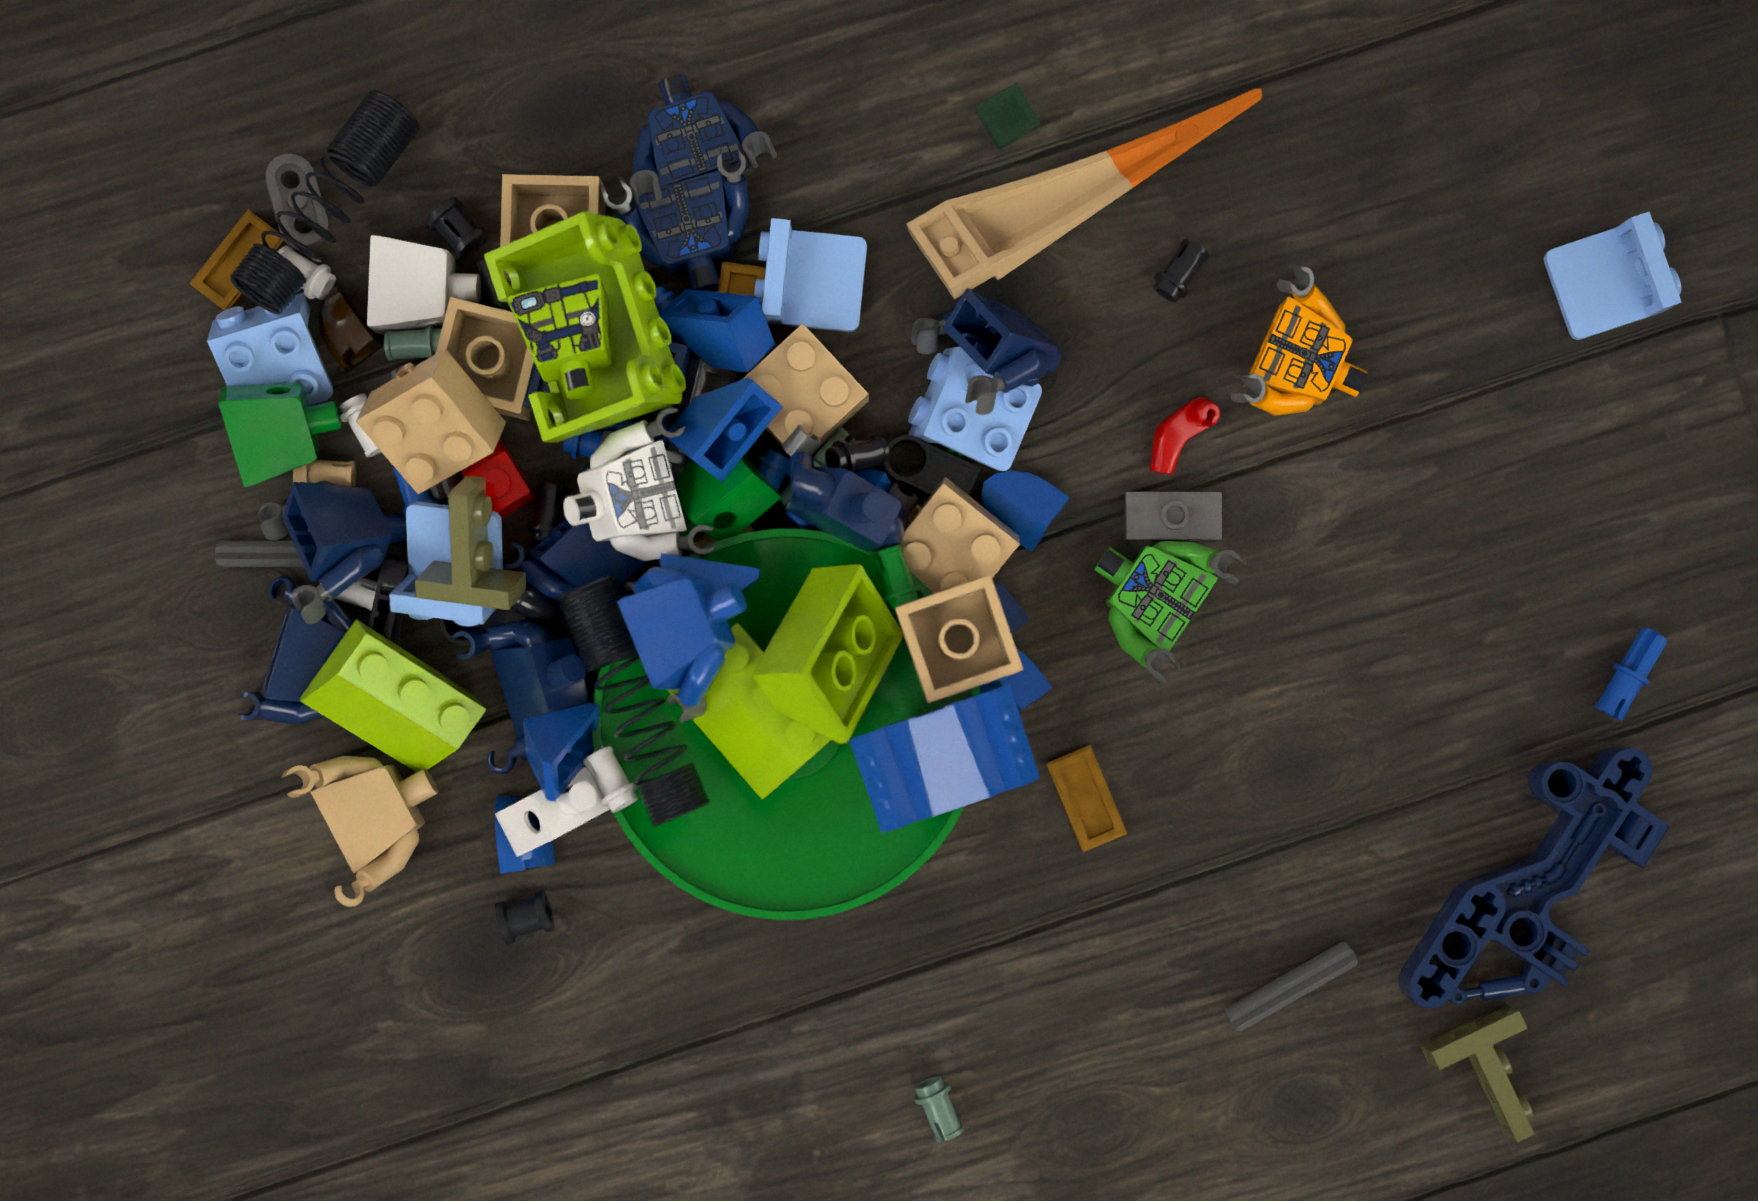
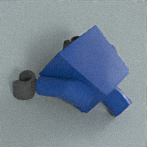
[617,567,747,723]

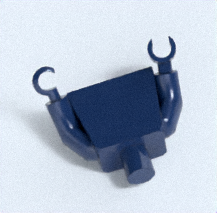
[503,462,646,600]
[238,576,354,725]
[452,619,589,774]

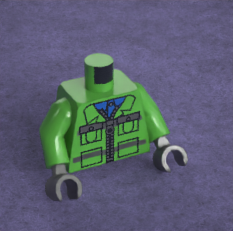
[1094,541,1247,685]

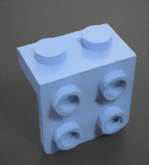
[1544,212,1682,340]
[754,218,867,332]
[207,293,333,405]
[908,346,1042,471]
[390,501,503,626]

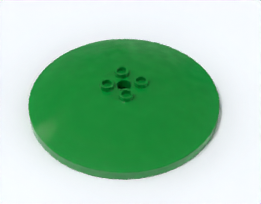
[592,528,980,920]

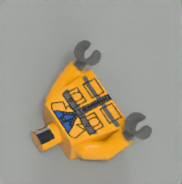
[1231,264,1368,416]

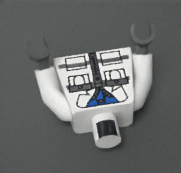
[564,407,715,561]

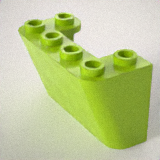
[484,211,686,442]

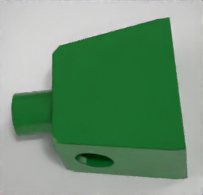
[218,382,342,487]
[674,455,782,542]

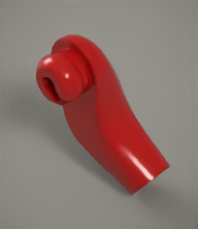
[1150,397,1220,475]

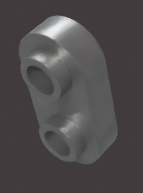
[266,154,328,250]

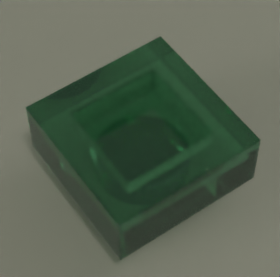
[975,82,1041,151]

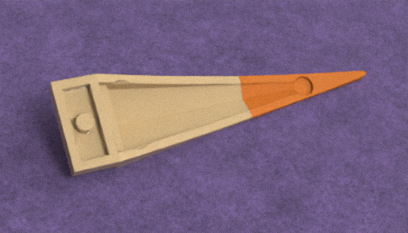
[906,89,1262,299]

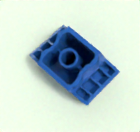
[849,684,1040,833]

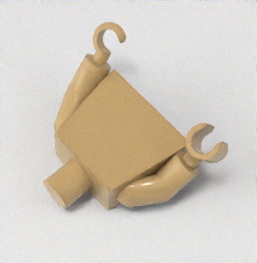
[282,755,438,907]

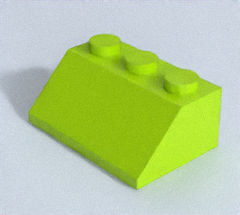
[752,564,904,743]
[299,619,487,772]
[668,623,831,800]

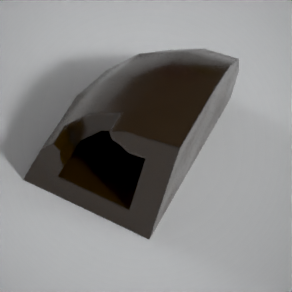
[319,286,383,374]

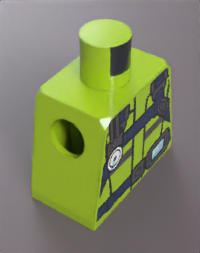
[507,273,612,399]

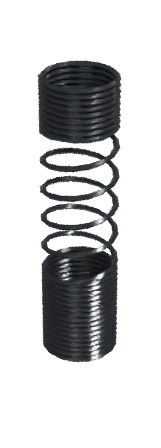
[230,90,420,315]
[557,575,711,827]

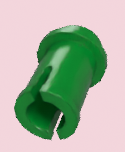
[871,545,921,611]

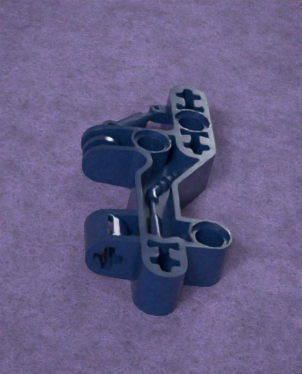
[1399,748,1670,1009]

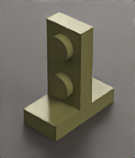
[415,476,526,610]
[1420,1004,1535,1143]

